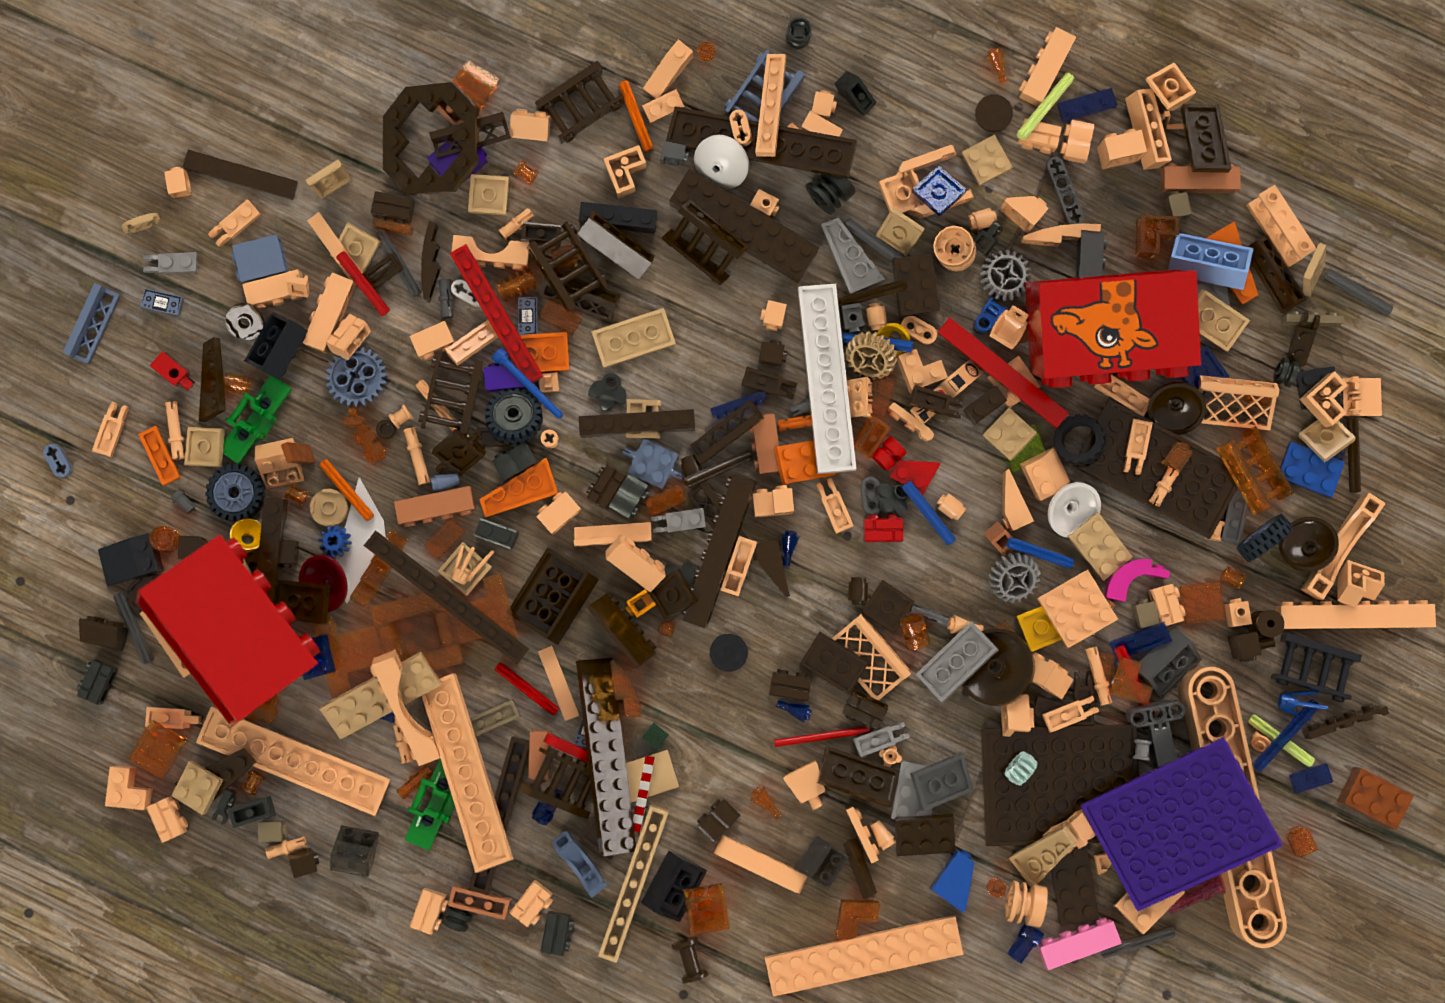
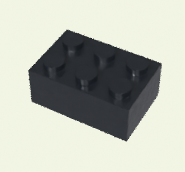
[244,311,308,380]

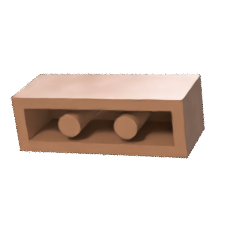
[749,414,779,475]
[448,884,512,920]

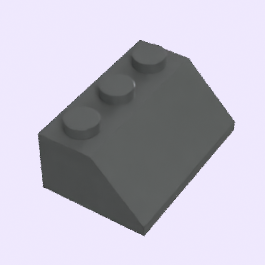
[1134,628,1202,699]

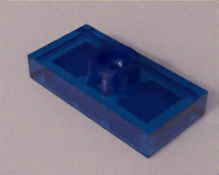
[1289,763,1333,793]

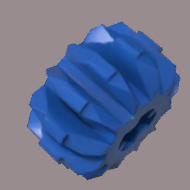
[318,525,352,558]

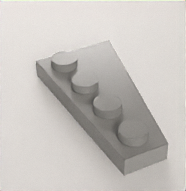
[821,217,885,294]

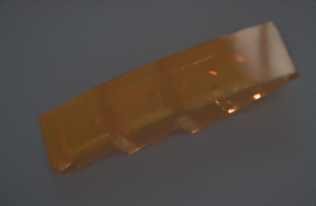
[350,530,408,608]

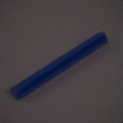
[1252,700,1319,773]

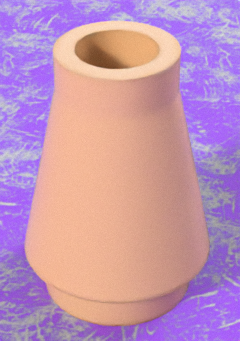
[870,820,896,851]

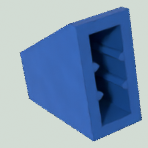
[930,849,974,913]

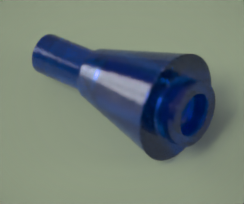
[781,530,800,566]
[776,700,812,723]

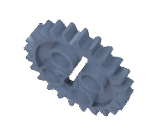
[325,347,388,408]

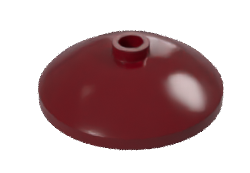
[298,555,348,612]

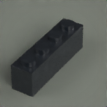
[579,202,657,234]

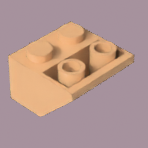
[255,438,304,489]

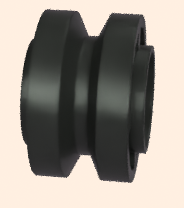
[1274,358,1299,388]
[441,906,473,932]

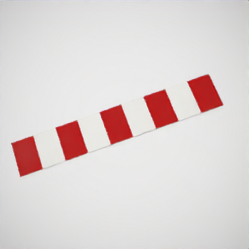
[633,756,655,833]

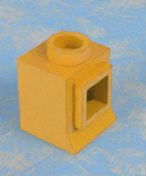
[625,589,657,618]

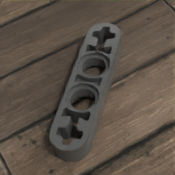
[1046,157,1084,225]

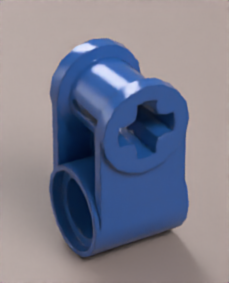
[973,297,1006,334]

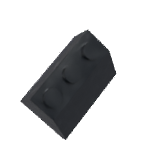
[641,851,707,922]

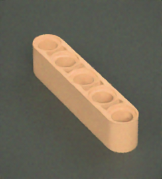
[714,835,808,894]

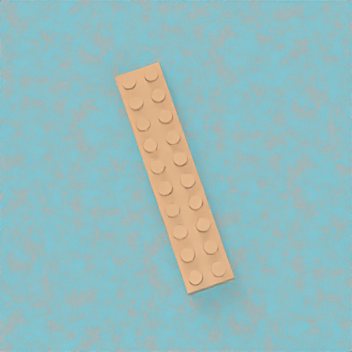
[422,673,513,873]
[196,706,391,816]
[765,915,964,997]

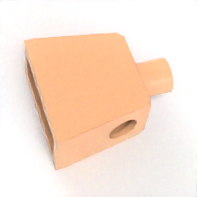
[782,760,825,810]

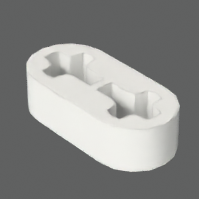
[451,280,480,307]

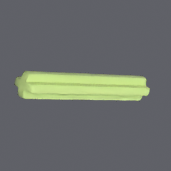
[1248,715,1315,767]

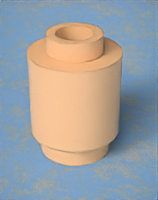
[968,208,997,231]
[866,303,888,331]
[937,493,966,520]

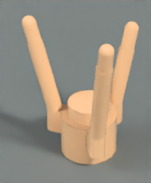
[451,545,494,585]

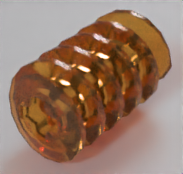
[494,267,537,302]

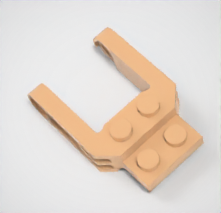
[878,145,974,219]

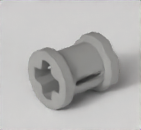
[1132,739,1152,761]

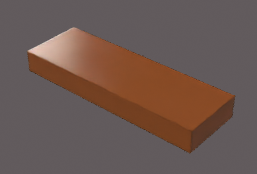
[281,442,316,465]

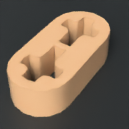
[730,110,752,147]

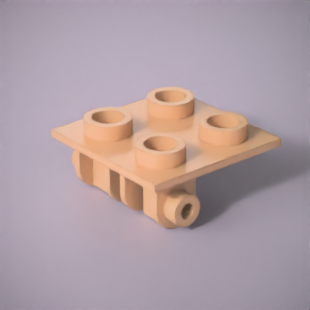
[1342,376,1382,416]
[847,377,873,418]

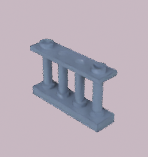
[724,49,805,122]

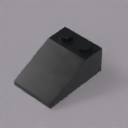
[98,533,164,587]

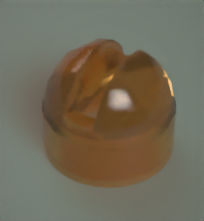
[657,621,674,638]

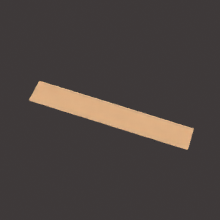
[307,212,362,280]
[538,646,579,721]

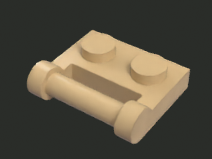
[626,399,661,439]

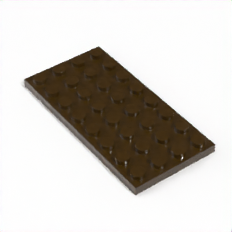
[1073,399,1246,539]

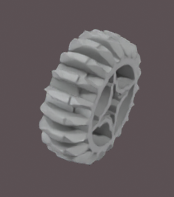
[980,250,1032,301]
[989,552,1041,603]

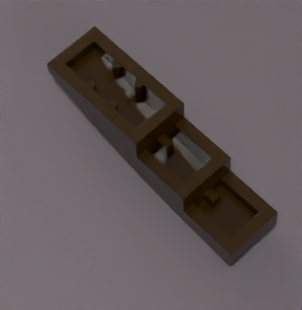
[421,221,442,303]

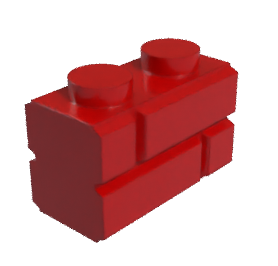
[863,515,903,543]

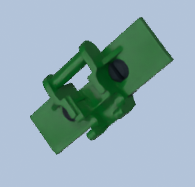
[223,376,292,465]
[405,758,455,851]

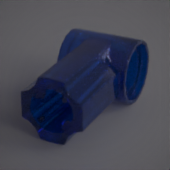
[1007,923,1044,964]

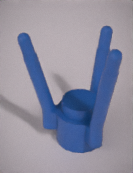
[1278,690,1328,721]

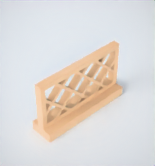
[1198,375,1280,430]
[832,613,912,700]

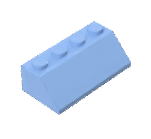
[1168,233,1253,290]

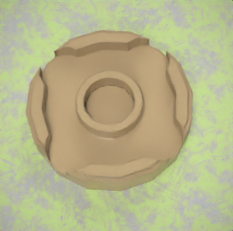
[121,213,161,234]
[310,489,349,527]

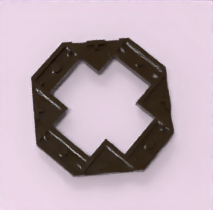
[383,82,479,195]

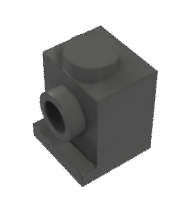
[660,141,689,166]
[840,303,864,333]

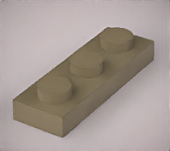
[1281,311,1344,327]
[470,699,521,736]

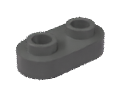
[860,476,881,515]

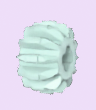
[1005,752,1037,785]

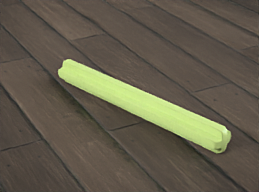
[1017,73,1074,140]

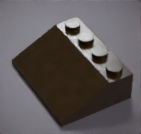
[507,547,599,645]
[587,594,657,668]

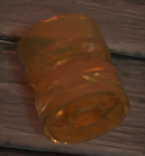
[149,526,181,552]
[900,614,930,650]

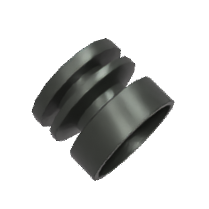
[805,174,856,215]

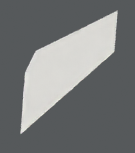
[336,478,386,604]

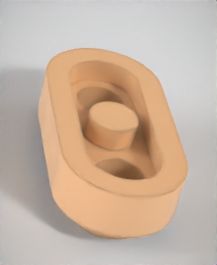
[901,316,937,345]

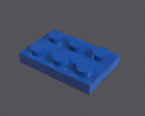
[1276,442,1345,498]

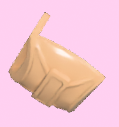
[990,306,1029,350]

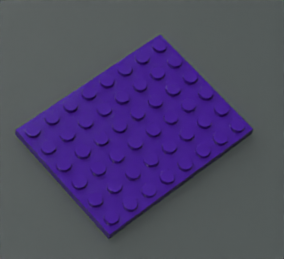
[1081,736,1283,912]

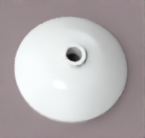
[694,135,749,190]
[1048,482,1101,538]

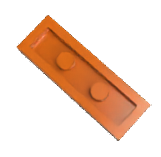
[138,426,182,486]

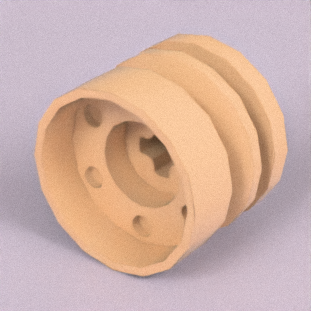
[933,226,977,272]
[1005,880,1048,928]

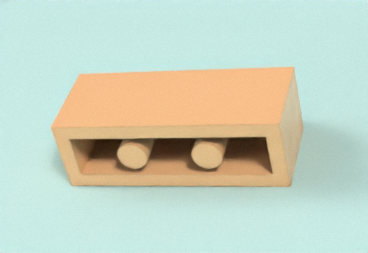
[242,269,303,310]
[605,535,666,592]

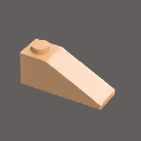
[643,39,693,99]
[1002,469,1034,532]

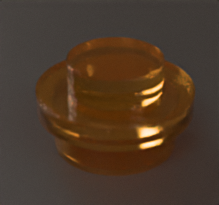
[697,42,716,61]

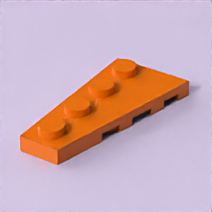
[1206,221,1258,306]
[479,457,558,518]

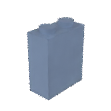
[231,234,289,284]

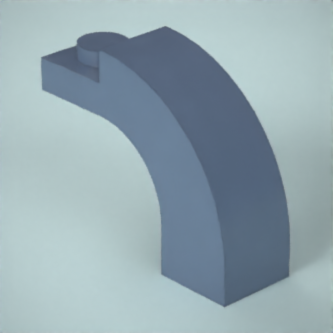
[551,830,608,898]

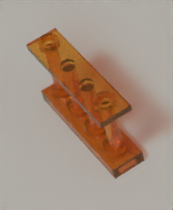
[1216,426,1294,516]

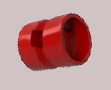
[871,436,907,472]

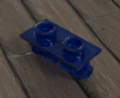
[532,787,564,826]

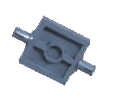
[622,439,684,489]

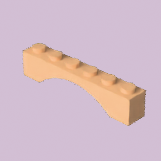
[1300,493,1385,600]
[370,650,440,766]

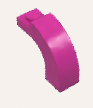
[1103,559,1170,602]

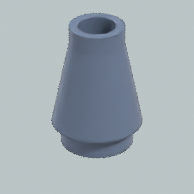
[430,473,460,493]

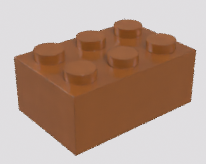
[1337,767,1414,830]

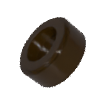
[376,420,396,439]

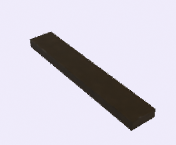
[182,150,298,200]

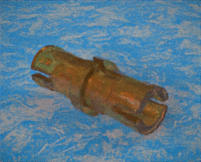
[396,765,434,800]

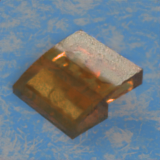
[452,60,500,111]

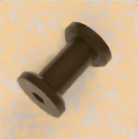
[1247,610,1284,638]
[671,936,709,984]

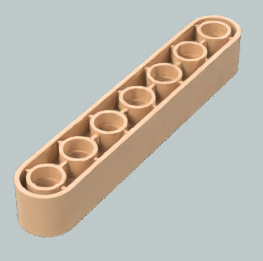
[1179,667,1287,948]

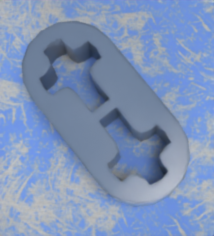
[43,444,73,478]

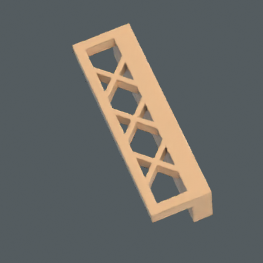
[574,522,652,547]

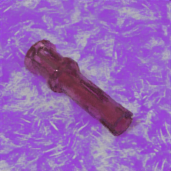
[1168,877,1226,915]

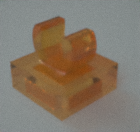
[343,408,366,428]

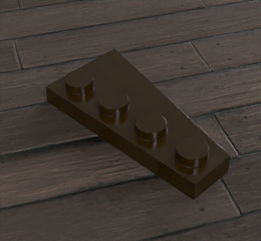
[199,337,226,422]
[1302,703,1390,739]
[174,748,257,802]

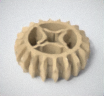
[845,331,897,380]

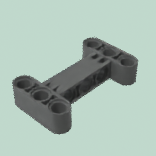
[1126,699,1186,769]

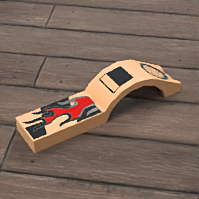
[910,360,984,425]

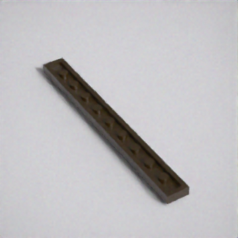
[363,530,529,664]

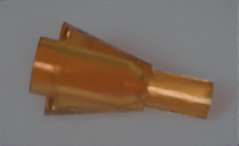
[985,47,1007,84]
[751,787,781,819]

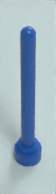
[492,348,563,419]

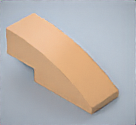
[721,536,757,597]

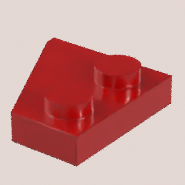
[889,460,940,496]

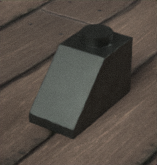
[834,71,877,116]

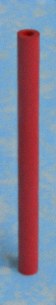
[774,726,870,747]

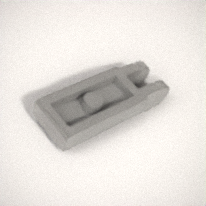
[143,252,198,274]
[651,508,707,533]
[853,722,910,757]

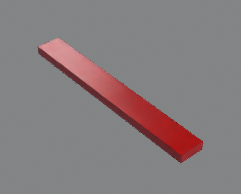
[449,244,544,383]
[937,317,1069,428]

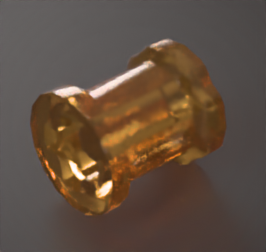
[514,160,539,185]
[284,483,310,506]
[1220,566,1246,590]
[240,770,265,795]
[986,878,1007,898]

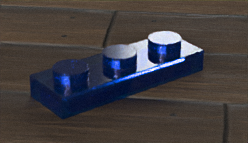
[1057,88,1117,123]
[710,390,767,419]
[1110,621,1172,661]

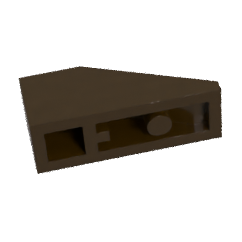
[753,539,790,597]

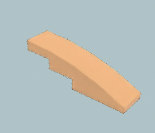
[1020,224,1101,247]

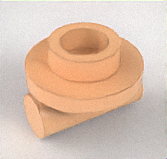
[1251,731,1273,752]

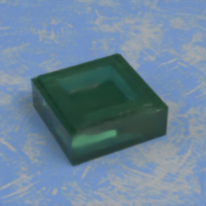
[642,722,669,750]

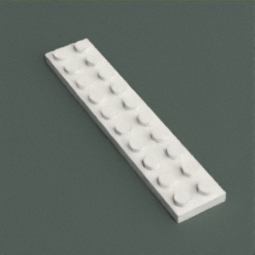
[798,284,856,474]

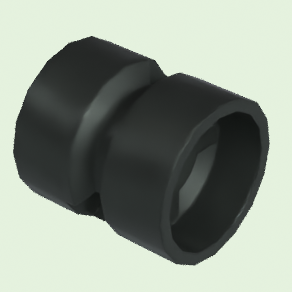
[786,17,812,49]

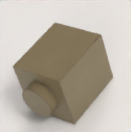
[1164,191,1192,222]
[1132,599,1160,628]
[258,820,289,842]

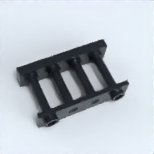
[1271,633,1362,703]

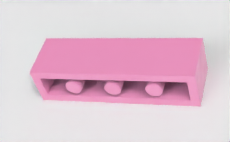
[1037,917,1122,970]

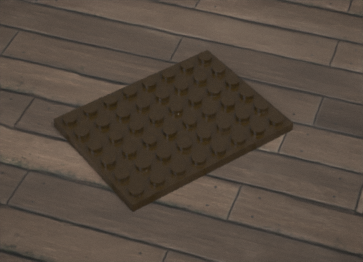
[981,724,1139,846]

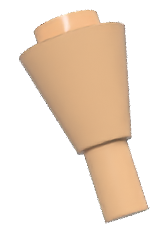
[947,615,984,634]

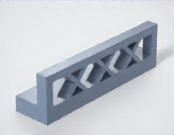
[63,283,121,365]

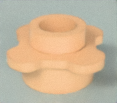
[879,745,902,767]

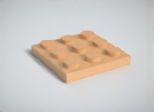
[1037,570,1118,649]

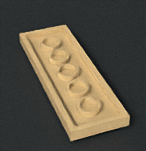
[320,652,441,740]

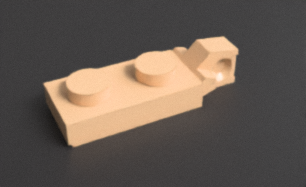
[145,707,202,729]

